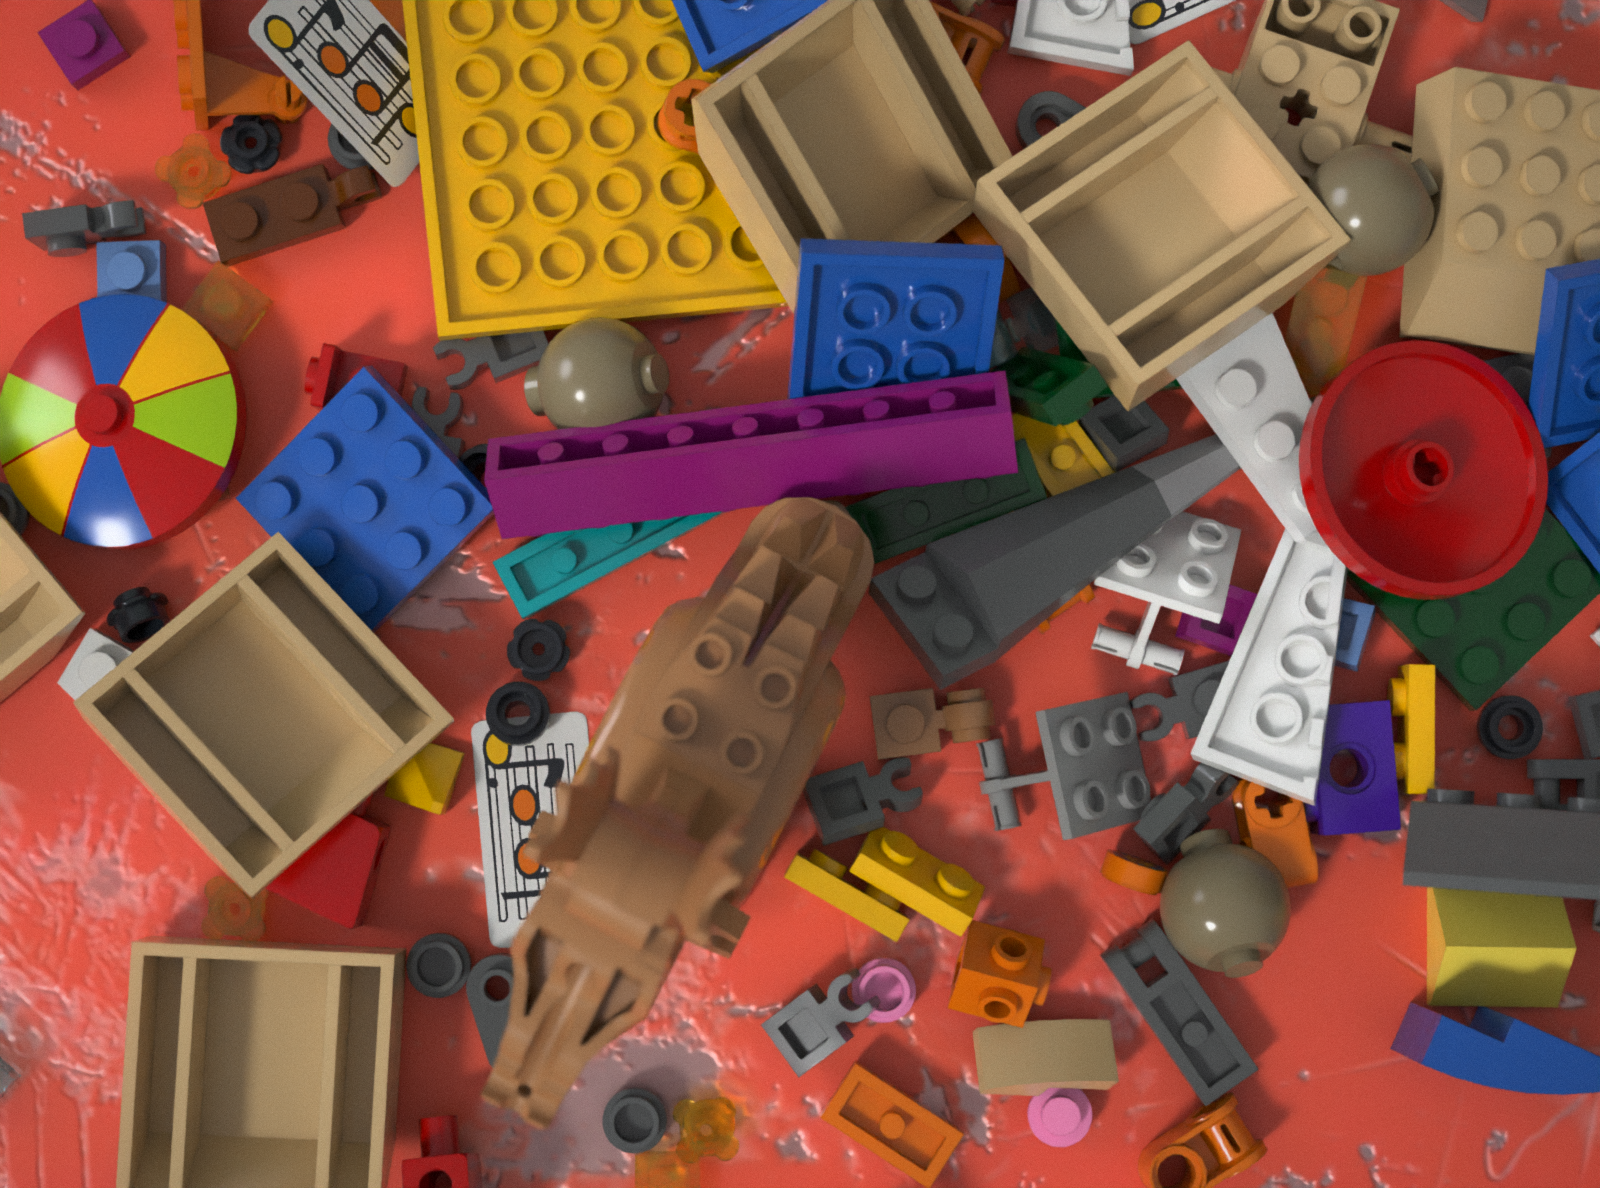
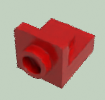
[304,343,408,412]

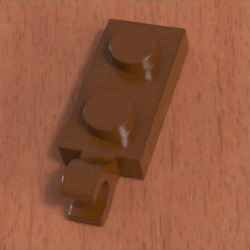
[203,164,382,267]

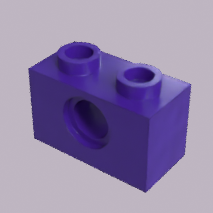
[1303,700,1401,836]

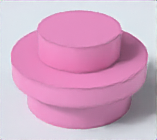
[852,957,916,1023]
[1027,1088,1092,1147]

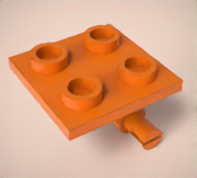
[173,0,307,131]

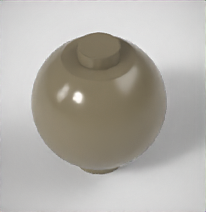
[1307,144,1439,276]
[524,317,669,430]
[1160,829,1291,978]

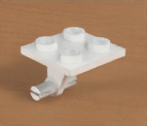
[1091,511,1241,676]

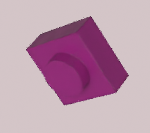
[37,0,130,90]
[1175,584,1257,656]

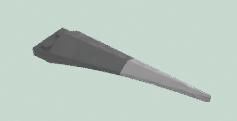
[868,396,1316,690]

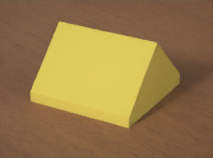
[1427,887,1577,1008]

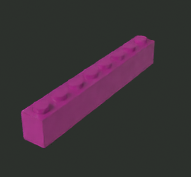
[484,371,1018,539]

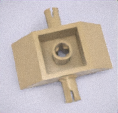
[1211,0,1413,185]

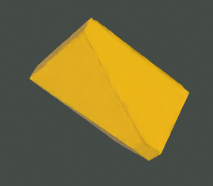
[384,743,465,815]

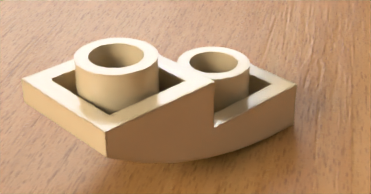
[972,1019,1119,1096]

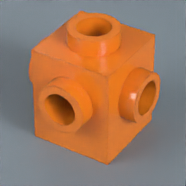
[948,920,1052,1028]

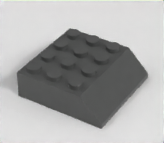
[1403,788,1600,900]

